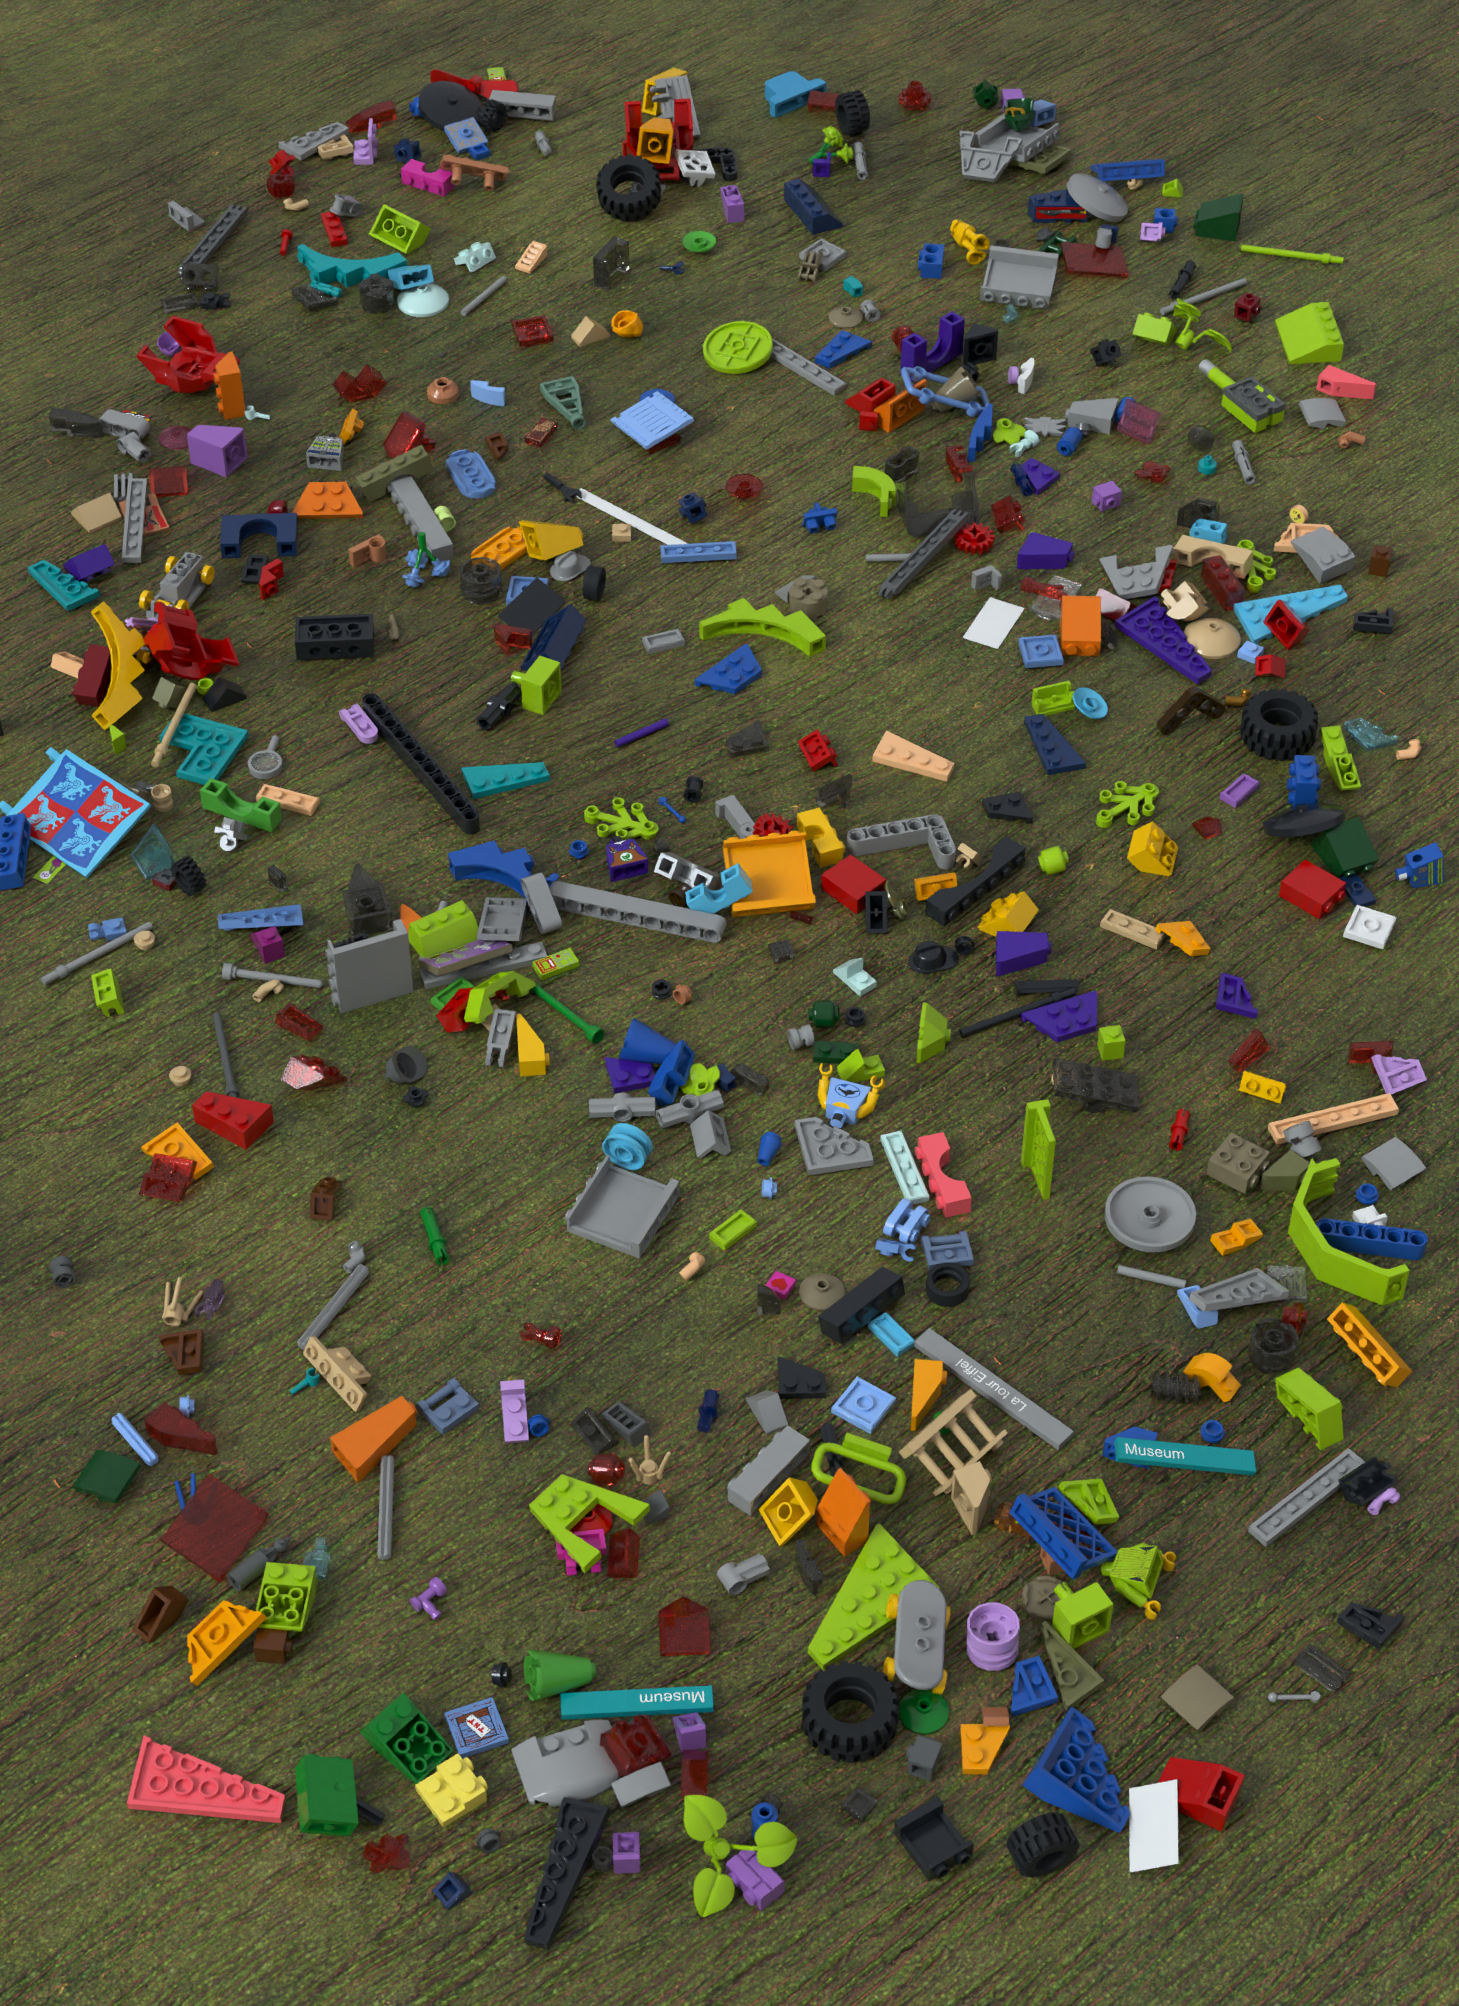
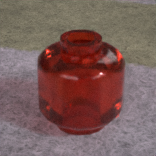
[588,1454,625,1485]

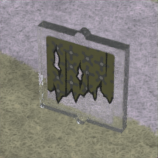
[1267,1265,1307,1303]

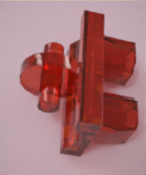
[363,1833,410,1873]

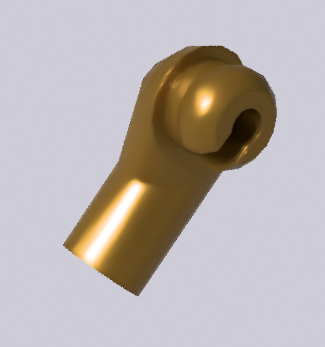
[1225,689,1252,706]

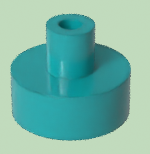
[1198,455,1217,475]

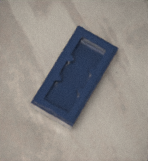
[1339,874,1376,907]

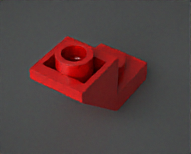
[259,558,284,600]

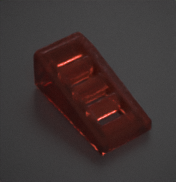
[275,1002,323,1041]

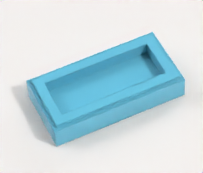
[868,1312,915,1357]

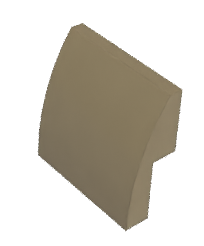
[1161,1665,1235,1733]

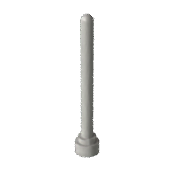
[222,963,324,988]

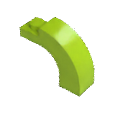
[852,466,896,517]

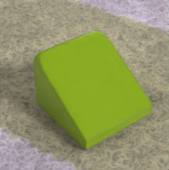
[1162,179,1183,197]
[109,724,126,755]

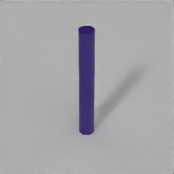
[614,718,669,748]

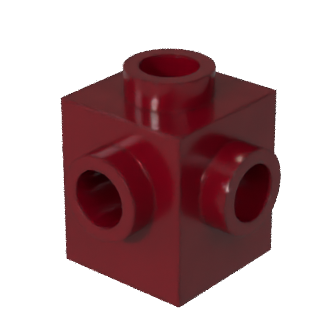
[1234,292,1261,322]

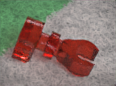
[519,1323,562,1349]

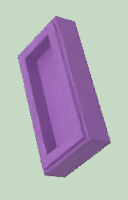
[1219,773,1260,808]

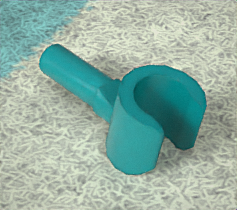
[289,1368,320,1395]

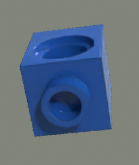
[1153,208,1178,233]

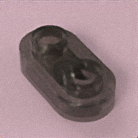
[730,1063,770,1096]

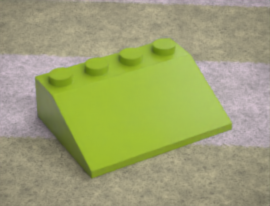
[1275,302,1344,364]

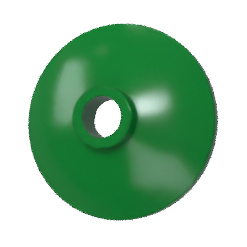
[899,1689,949,1735]

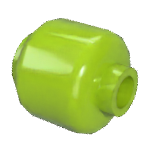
[1038,846,1069,875]

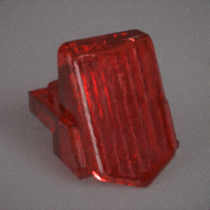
[383,411,436,457]

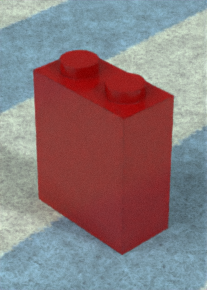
[821,855,886,914]
[1279,860,1346,919]

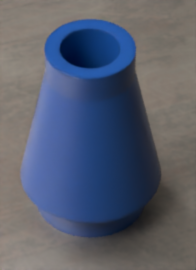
[757,1132,782,1166]

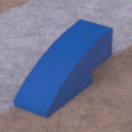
[648,1040,695,1107]

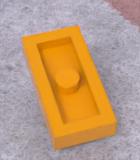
[339,408,364,446]
[914,872,957,901]

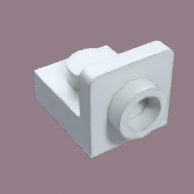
[1352,1205,1388,1226]

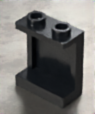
[894,1796,973,1882]

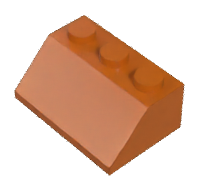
[213,351,245,420]
[874,379,927,433]

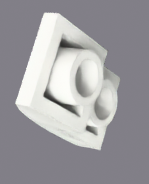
[1017,357,1034,394]

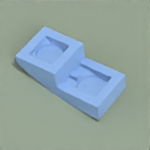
[470,380,506,407]

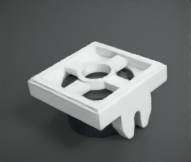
[675,150,715,187]

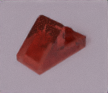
[494,624,532,655]
[1347,1041,1394,1074]

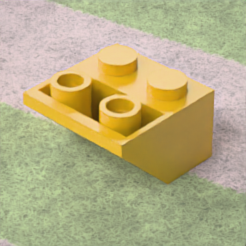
[1127,821,1178,876]
[978,891,1039,936]

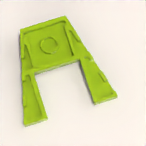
[529,1474,650,1573]

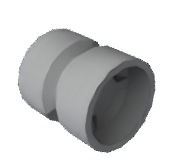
[1283,1120,1321,1158]

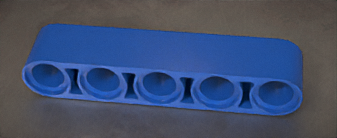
[1316,1218,1428,1260]

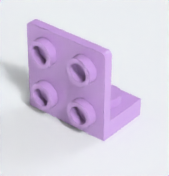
[353,118,378,165]

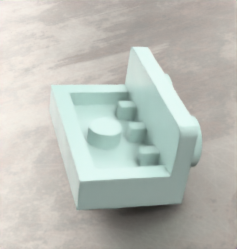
[454,242,496,272]

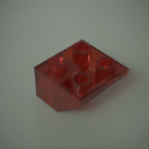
[281,1055,347,1090]

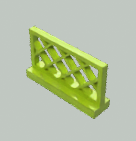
[1021,1099,1056,1200]

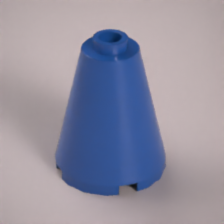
[619,1018,676,1064]

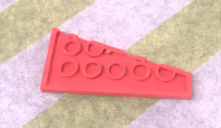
[127,1736,286,1823]

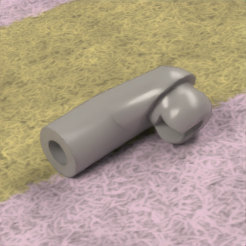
[343,1241,365,1274]

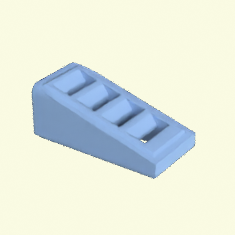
[1177,1285,1218,1329]

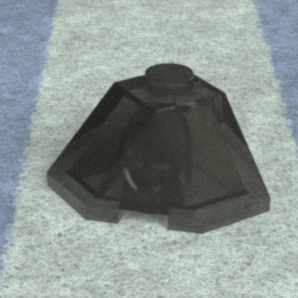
[1177,498,1220,528]

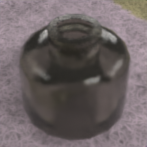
[1188,425,1215,452]

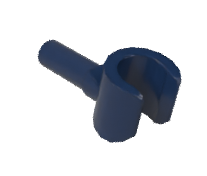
[660,261,685,275]

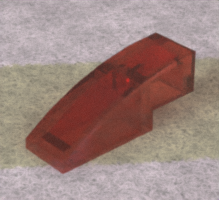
[346,100,397,133]

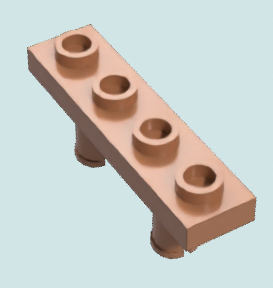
[440,154,508,192]

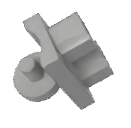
[214,817,248,852]

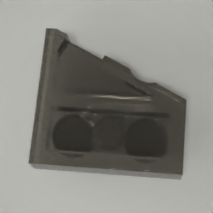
[726,721,769,758]

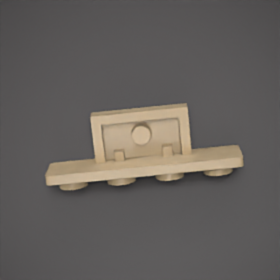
[303,1336,371,1412]

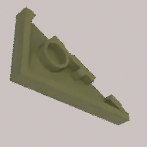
[1040,1621,1104,1712]

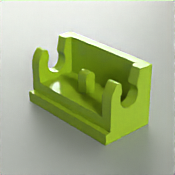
[1031,681,1075,716]
[91,968,125,1017]

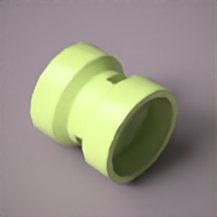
[433,506,456,532]

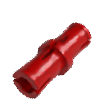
[1169,1109,1191,1151]

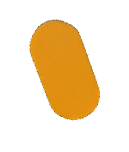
[471,526,528,573]

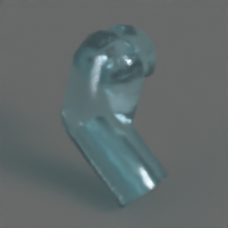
[1003,304,1019,324]

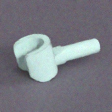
[244,405,270,420]

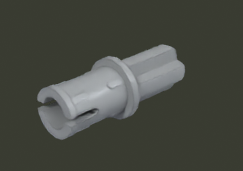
[535,131,552,156]

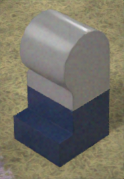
[1095,224,1119,248]

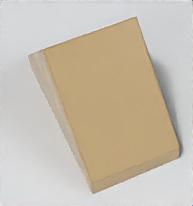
[571,316,610,347]

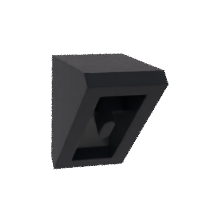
[203,677,247,712]
[865,891,887,933]

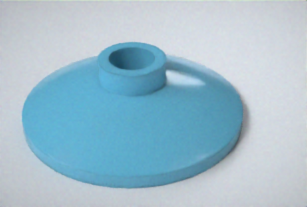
[1073,687,1108,719]

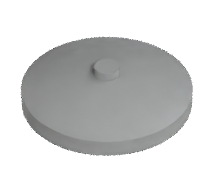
[1067,173,1128,222]
[1105,1177,1196,1252]

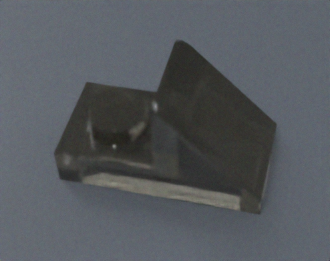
[816,773,853,809]

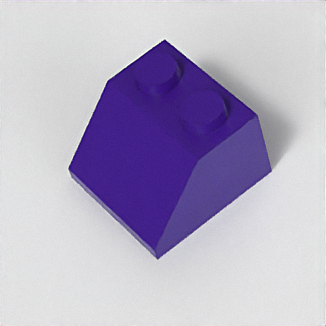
[63,544,115,582]

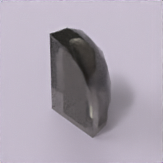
[757,1284,781,1315]

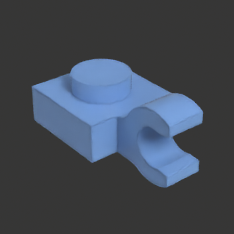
[88,917,127,941]
[875,1238,916,1261]

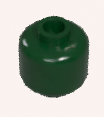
[808,1000,840,1028]

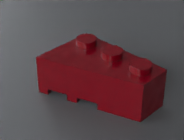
[72,644,112,707]

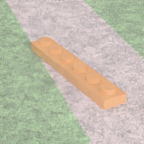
[1268,1093,1399,1145]

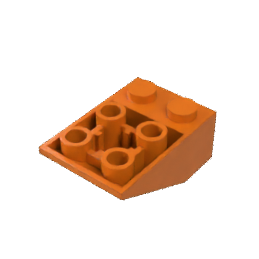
[816,1468,871,1557]

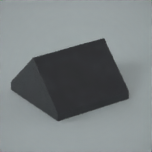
[963,323,998,365]

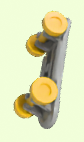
[139,556,215,619]
[882,1580,950,1695]

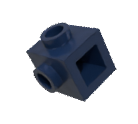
[394,138,422,164]
[678,492,708,524]

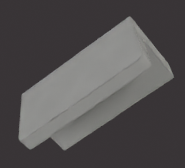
[168,201,205,232]
[690,1110,731,1158]

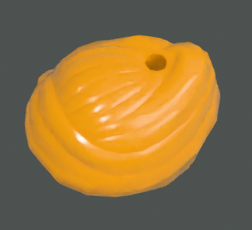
[611,310,643,338]

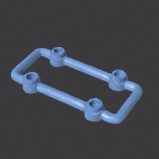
[901,366,990,417]

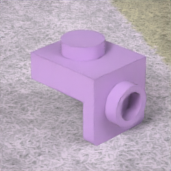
[1140,222,1165,242]

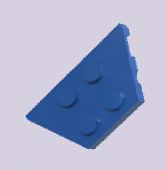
[695,644,762,694]

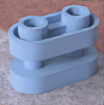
[883,1198,931,1244]

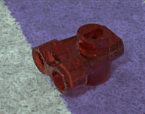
[1282,1302,1308,1341]

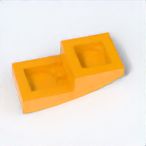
[1210,1219,1263,1256]

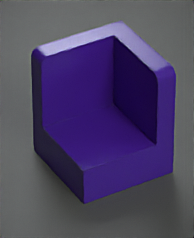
[813,152,831,177]

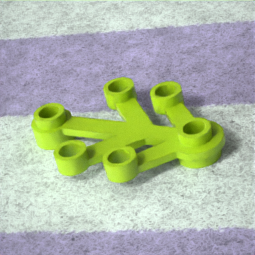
[1227,540,1276,593]
[1096,781,1159,828]
[584,797,659,841]

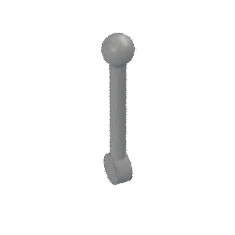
[1268,1691,1321,1703]

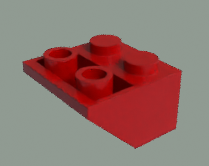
[845,378,896,412]

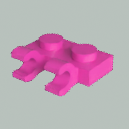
[555,1529,606,1576]

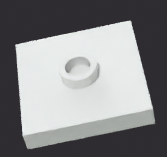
[1343,905,1397,949]

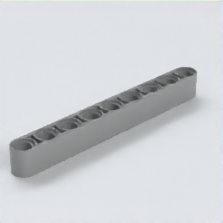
[549,881,727,943]

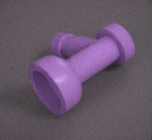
[410,1577,447,1621]

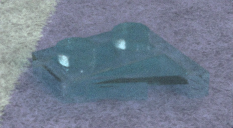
[1343,718,1398,751]

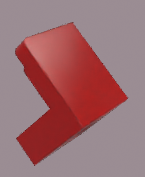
[1255,654,1286,678]

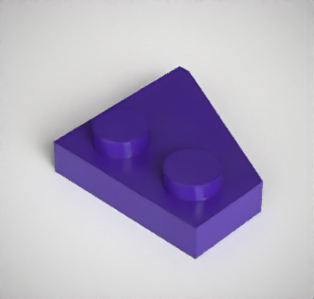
[1020,458,1060,495]
[1215,973,1258,1019]
[605,1057,655,1094]

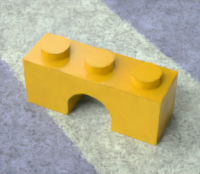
[797,807,845,868]

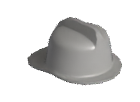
[550,551,591,581]

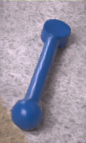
[659,797,686,824]

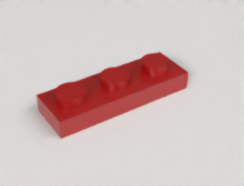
[321,211,348,247]

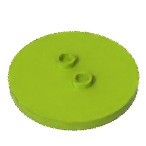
[703,321,773,374]

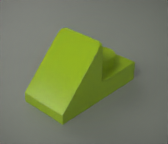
[837,1049,885,1083]

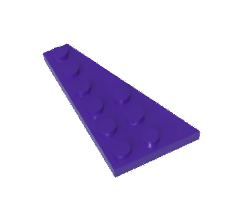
[1115,596,1212,685]

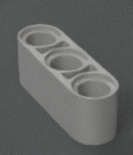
[96,409,151,441]
[521,872,562,935]

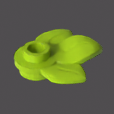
[993,418,1026,445]
[680,1063,720,1096]

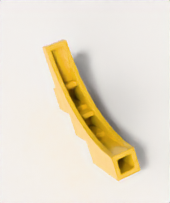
[90,601,145,730]

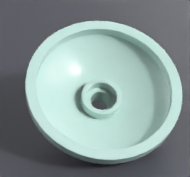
[397,283,449,317]

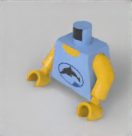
[818,1063,885,1128]

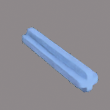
[112,1413,159,1467]

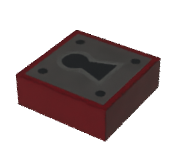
[152,867,177,891]

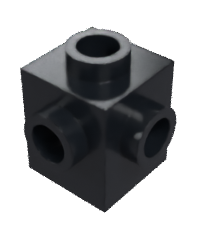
[1090,338,1122,366]

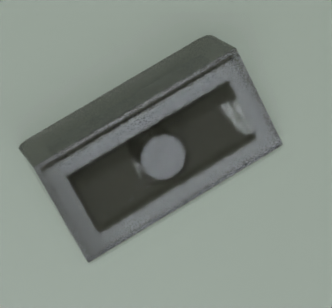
[571,1406,620,1456]

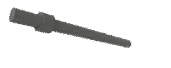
[213,1013,239,1098]

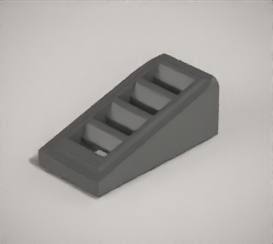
[601,1401,651,1447]

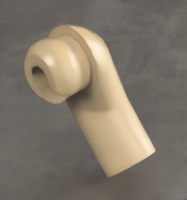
[1127,178,1143,190]
[283,198,309,211]

